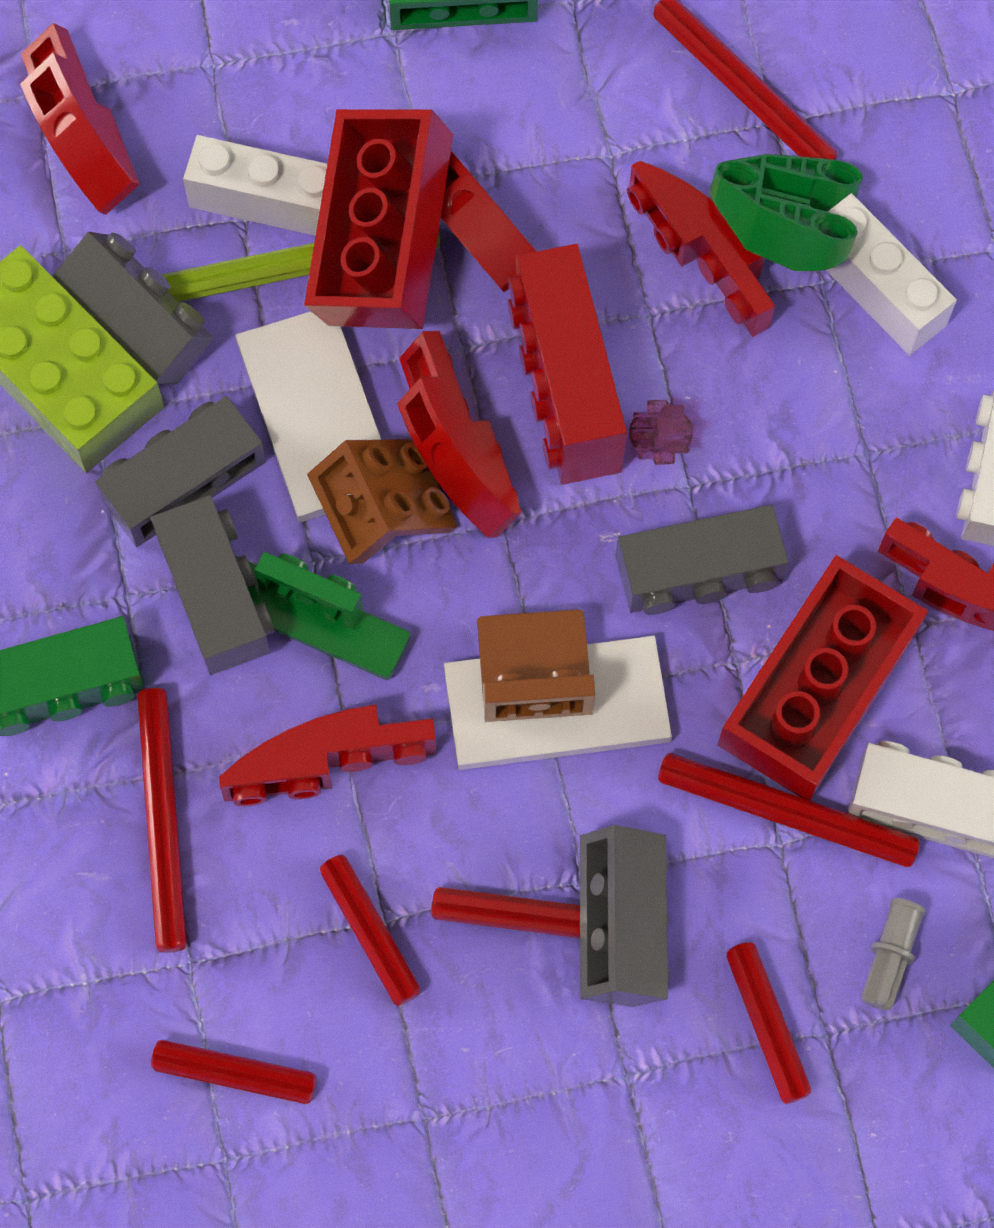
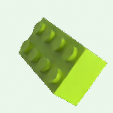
[0,245,164,473]

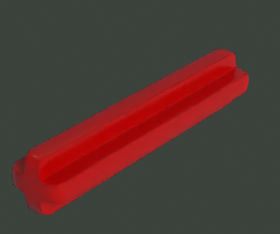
[320,854,420,1006]
[431,887,580,938]
[726,942,811,1104]
[151,1040,317,1104]

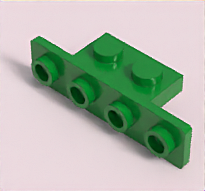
[235,552,410,680]

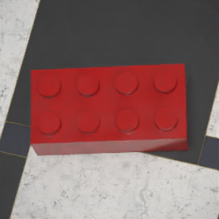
[304,109,454,329]
[507,243,627,485]
[717,555,929,800]

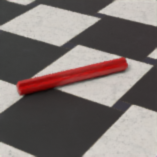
[653,0,838,160]
[137,688,186,953]
[658,753,920,867]

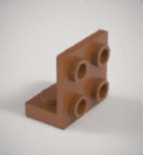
[307,439,457,564]
[477,609,595,722]

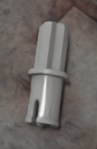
[861,898,926,1010]

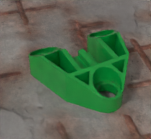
[710,154,863,271]

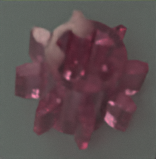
[629,400,694,465]

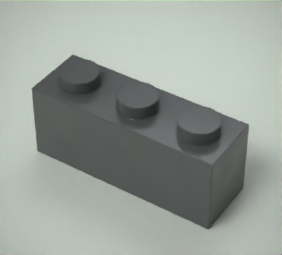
[52,232,214,384]
[95,395,266,548]
[150,495,275,676]
[615,504,789,615]
[580,825,669,1007]

